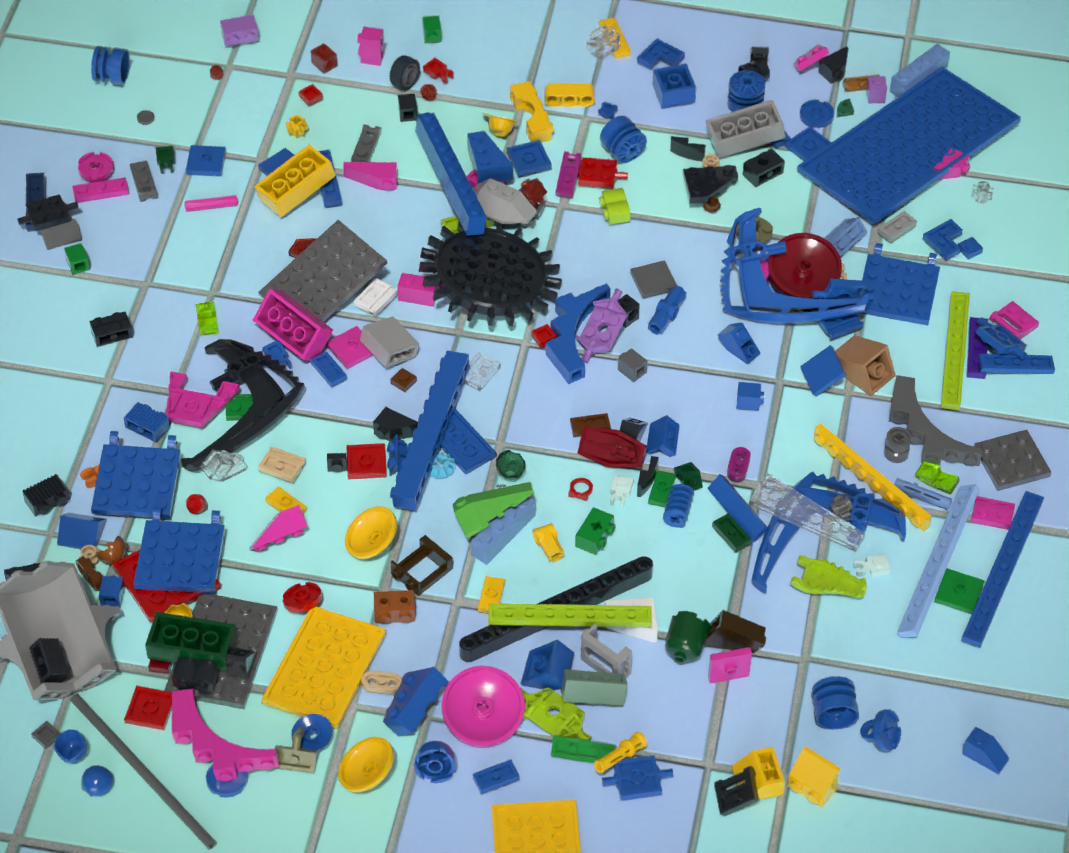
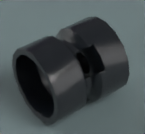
[738,58,770,80]

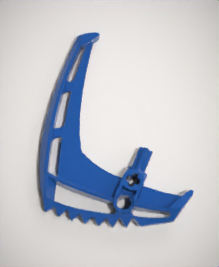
[720,208,870,323]
[751,472,906,594]

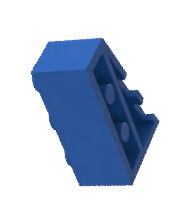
[382,667,449,736]

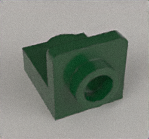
[674,462,703,490]

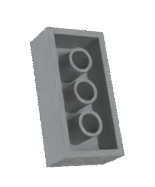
[706,100,786,158]

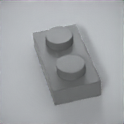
[878,211,917,243]

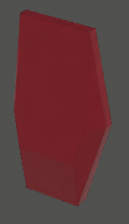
[577,426,647,467]

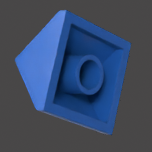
[57,512,107,549]

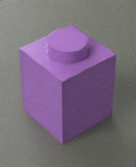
[866,76,887,104]

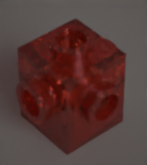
[519,178,547,206]

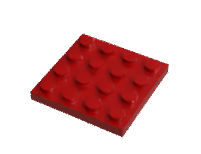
[112,550,221,623]

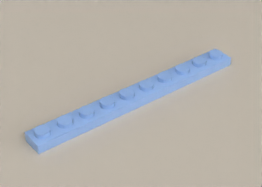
[897,484,980,638]

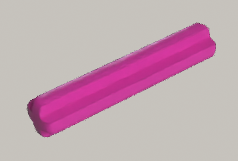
[184,195,238,212]

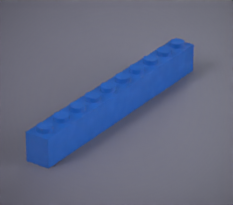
[415,112,487,235]
[390,351,470,511]

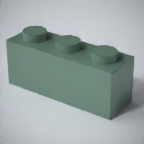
[561,669,628,706]

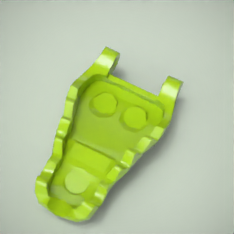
[790,555,867,599]

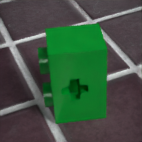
[575,507,616,555]

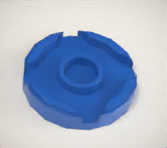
[799,99,834,128]
[206,764,248,798]

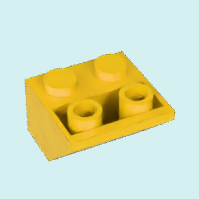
[731,747,785,800]

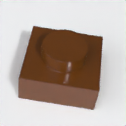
[390,368,417,392]

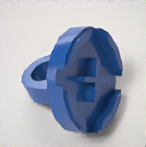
[860,709,901,751]

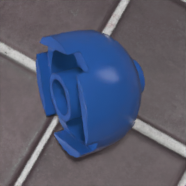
[414,740,456,783]

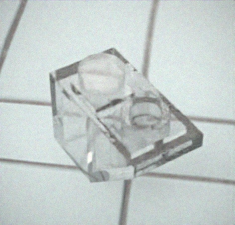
[200,449,248,482]

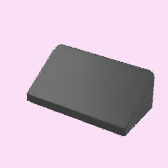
[41,219,82,250]

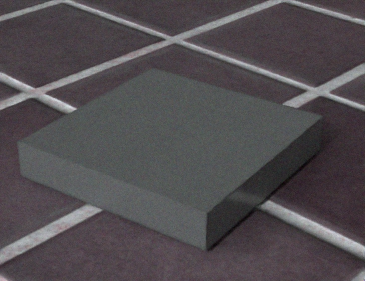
[630,260,677,299]

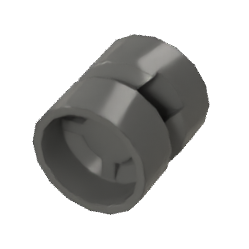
[884,427,912,463]

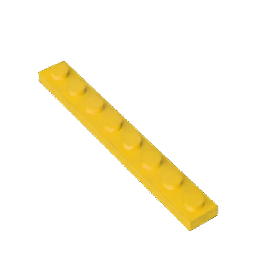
[814,423,931,532]

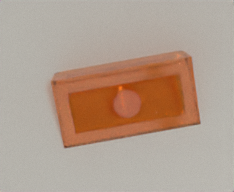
[842,74,880,92]

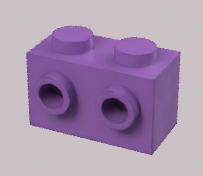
[220,15,259,47]

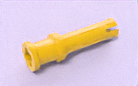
[594,732,647,773]

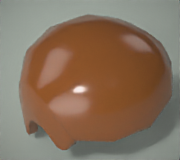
[96,536,126,565]

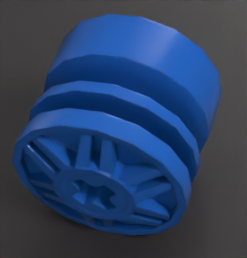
[91,45,130,85]
[727,70,766,112]
[600,115,647,163]
[812,676,859,730]

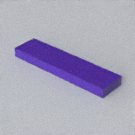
[966,317,988,379]

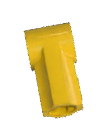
[532,523,564,563]

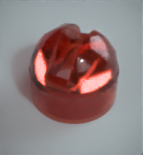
[210,65,224,80]

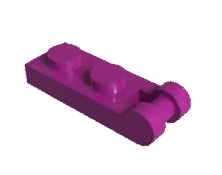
[555,151,582,199]

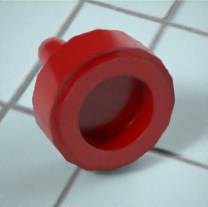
[186,494,208,514]

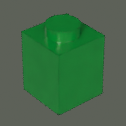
[422,15,442,43]
[64,243,90,275]

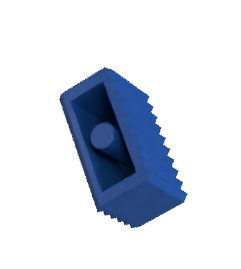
[123,402,170,443]

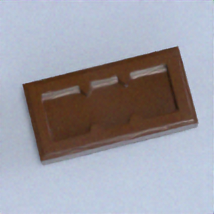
[570,413,611,437]

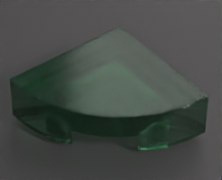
[836,99,854,117]

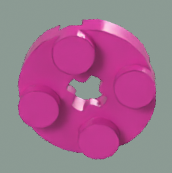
[78,152,114,183]

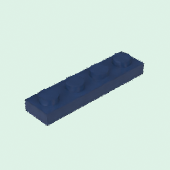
[26,172,45,231]

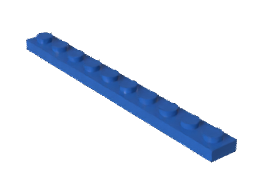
[961,491,1044,648]

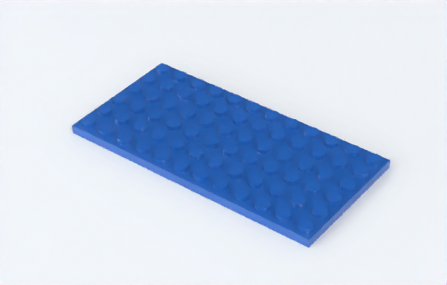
[797,67,1021,224]

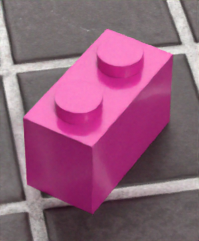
[357,26,385,66]
[397,273,438,307]

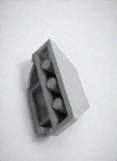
[473,178,537,224]

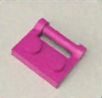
[989,301,1039,340]

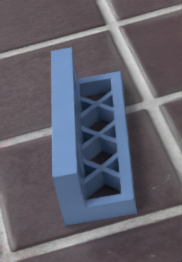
[824,217,867,257]

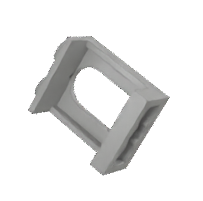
[580,624,632,678]

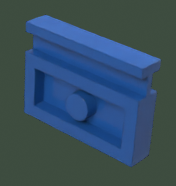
[817,305,864,340]

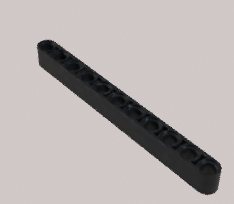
[459,556,653,662]

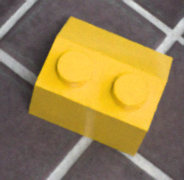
[788,746,840,808]

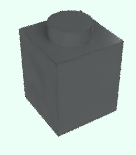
[618,348,647,383]

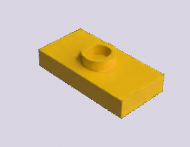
[265,486,307,514]
[478,576,505,614]

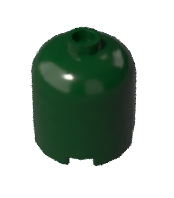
[665,611,711,663]

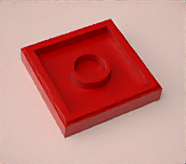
[346,443,387,480]
[124,685,172,731]

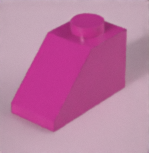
[934,148,971,180]

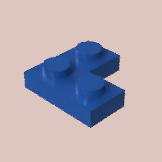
[637,38,685,69]
[923,219,963,260]

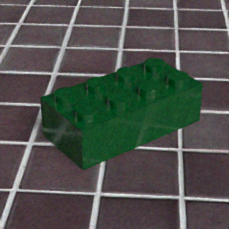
[145,612,237,672]

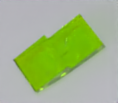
[195,301,219,336]
[915,461,960,494]

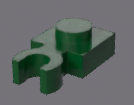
[155,146,175,173]

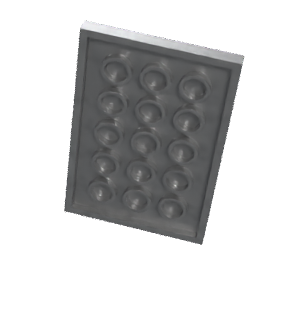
[258,220,388,322]
[164,593,278,709]

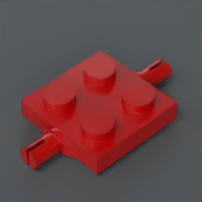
[578,157,628,189]

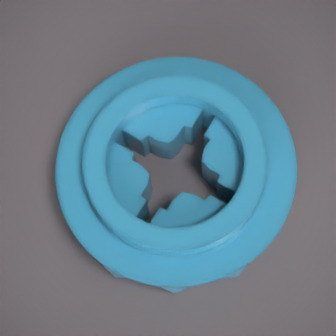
[430,452,456,478]

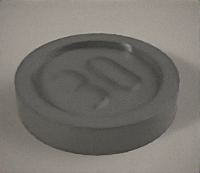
[137,110,155,125]

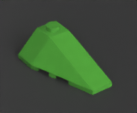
[452,482,534,539]

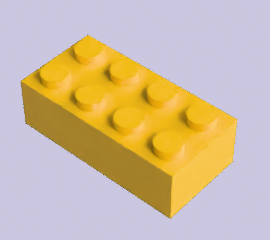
[254,144,336,218]

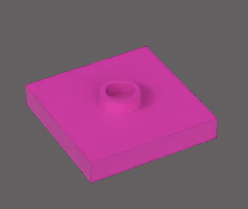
[326,326,373,369]
[708,647,752,684]

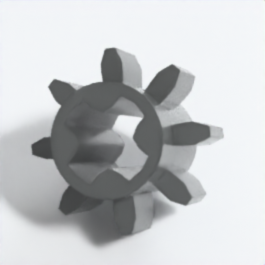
[829,494,853,519]

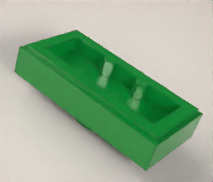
[648,470,676,507]

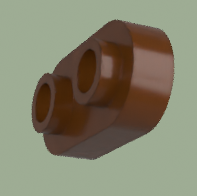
[75,556,103,591]

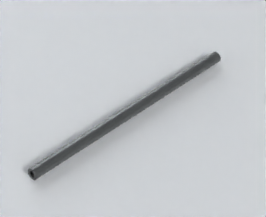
[70,694,217,850]

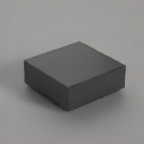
[31,721,60,749]

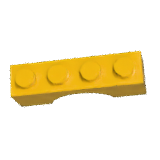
[510,81,554,143]

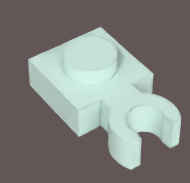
[610,475,634,508]
[853,554,891,577]

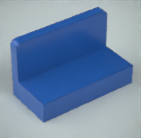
[646,415,680,457]

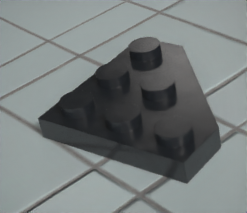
[683,165,738,204]

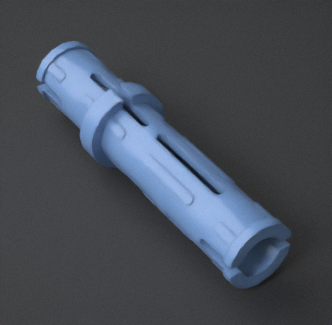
[894,477,952,510]

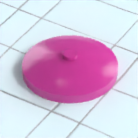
[441,666,525,748]

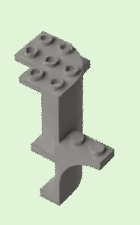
[0,561,122,700]

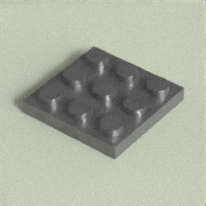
[974,429,1051,491]

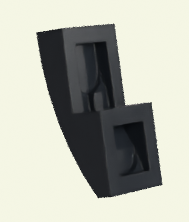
[670,136,706,162]
[637,456,659,497]

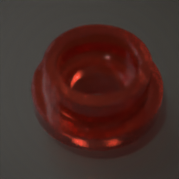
[420,84,437,101]

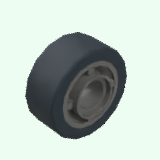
[389,55,420,90]

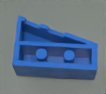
[467,131,513,184]

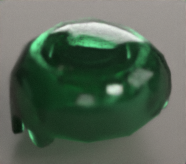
[496,450,526,481]

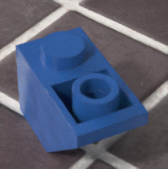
[717,322,761,364]

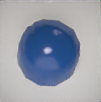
[54,729,88,763]
[81,765,114,797]

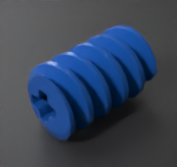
[663,484,694,528]

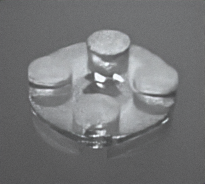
[586,26,621,60]

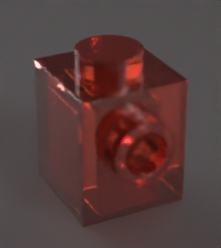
[311,43,338,74]

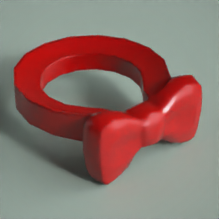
[568,478,593,501]

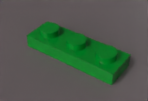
[551,734,616,763]

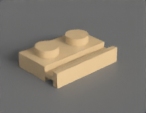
[258,446,306,483]

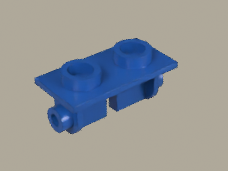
[387,434,407,476]

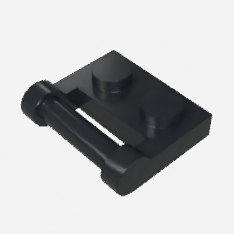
[714,766,759,816]

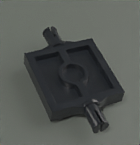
[17,194,79,231]

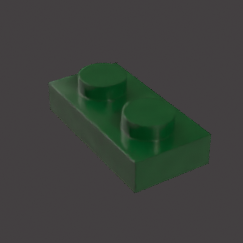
[712,513,752,553]

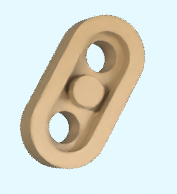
[361,671,402,694]

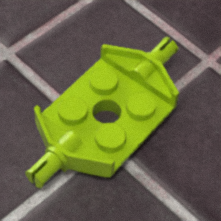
[520,688,592,740]

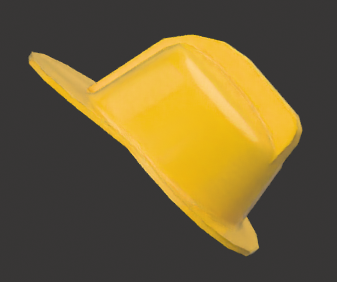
[482,112,518,137]

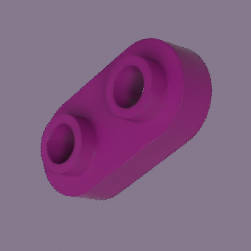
[727,447,751,482]

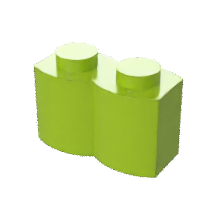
[599,188,631,225]

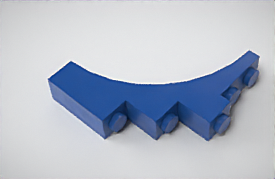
[546,283,611,384]

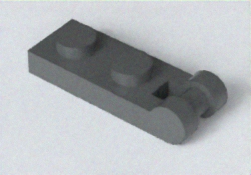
[351,124,381,162]
[130,160,158,201]

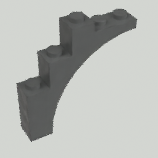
[889,375,983,466]

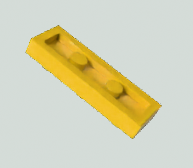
[599,17,631,59]

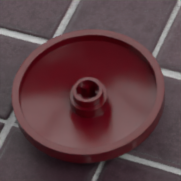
[768,233,842,299]

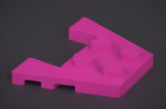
[166,372,240,428]

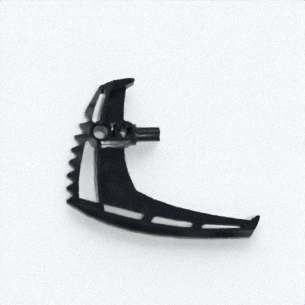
[181,339,305,472]

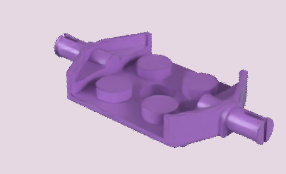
[576,289,627,363]

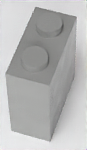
[360,316,419,368]

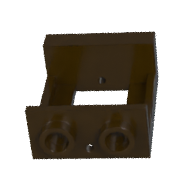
[390,535,453,596]

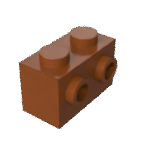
[374,590,415,624]

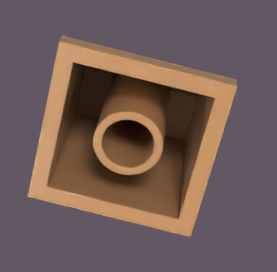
[835,335,896,396]

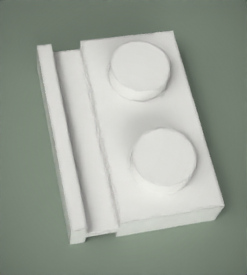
[354,278,398,317]

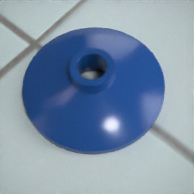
[291,714,333,751]

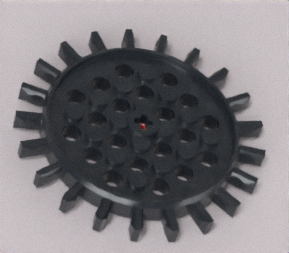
[418,221,562,326]

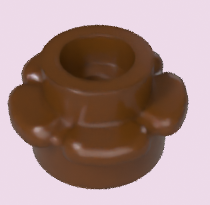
[703,196,721,213]

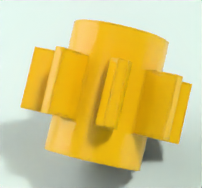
[286,115,308,137]

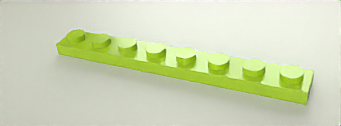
[941,291,970,410]
[488,603,652,627]

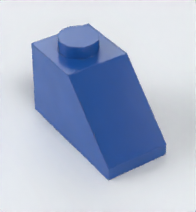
[962,727,1010,775]

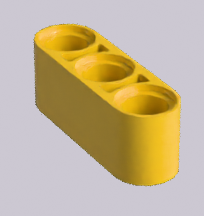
[544,83,595,107]

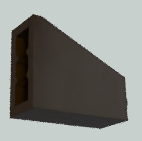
[705,610,766,653]

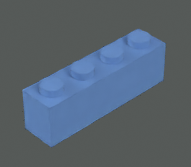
[890,44,950,97]
[471,497,536,565]

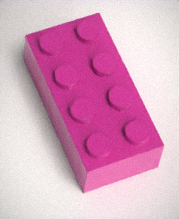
[253,289,333,361]

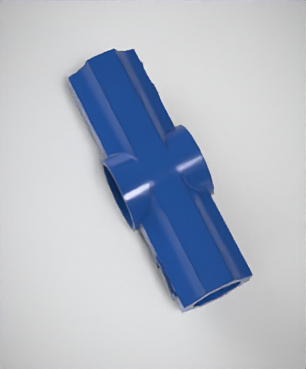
[648,285,687,335]

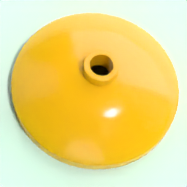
[345,506,397,559]
[338,737,394,792]

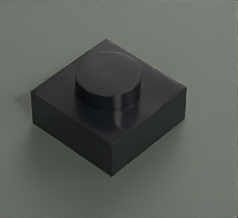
[327,453,347,472]

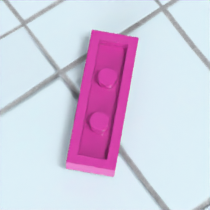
[72,177,129,203]

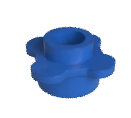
[598,102,618,119]

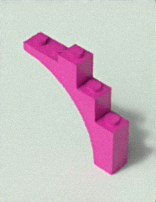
[172,689,279,782]

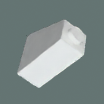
[605,598,658,642]

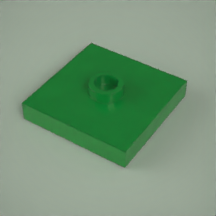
[934,568,985,614]

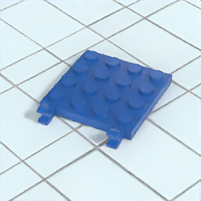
[861,243,940,326]
[91,431,181,519]
[134,507,225,593]

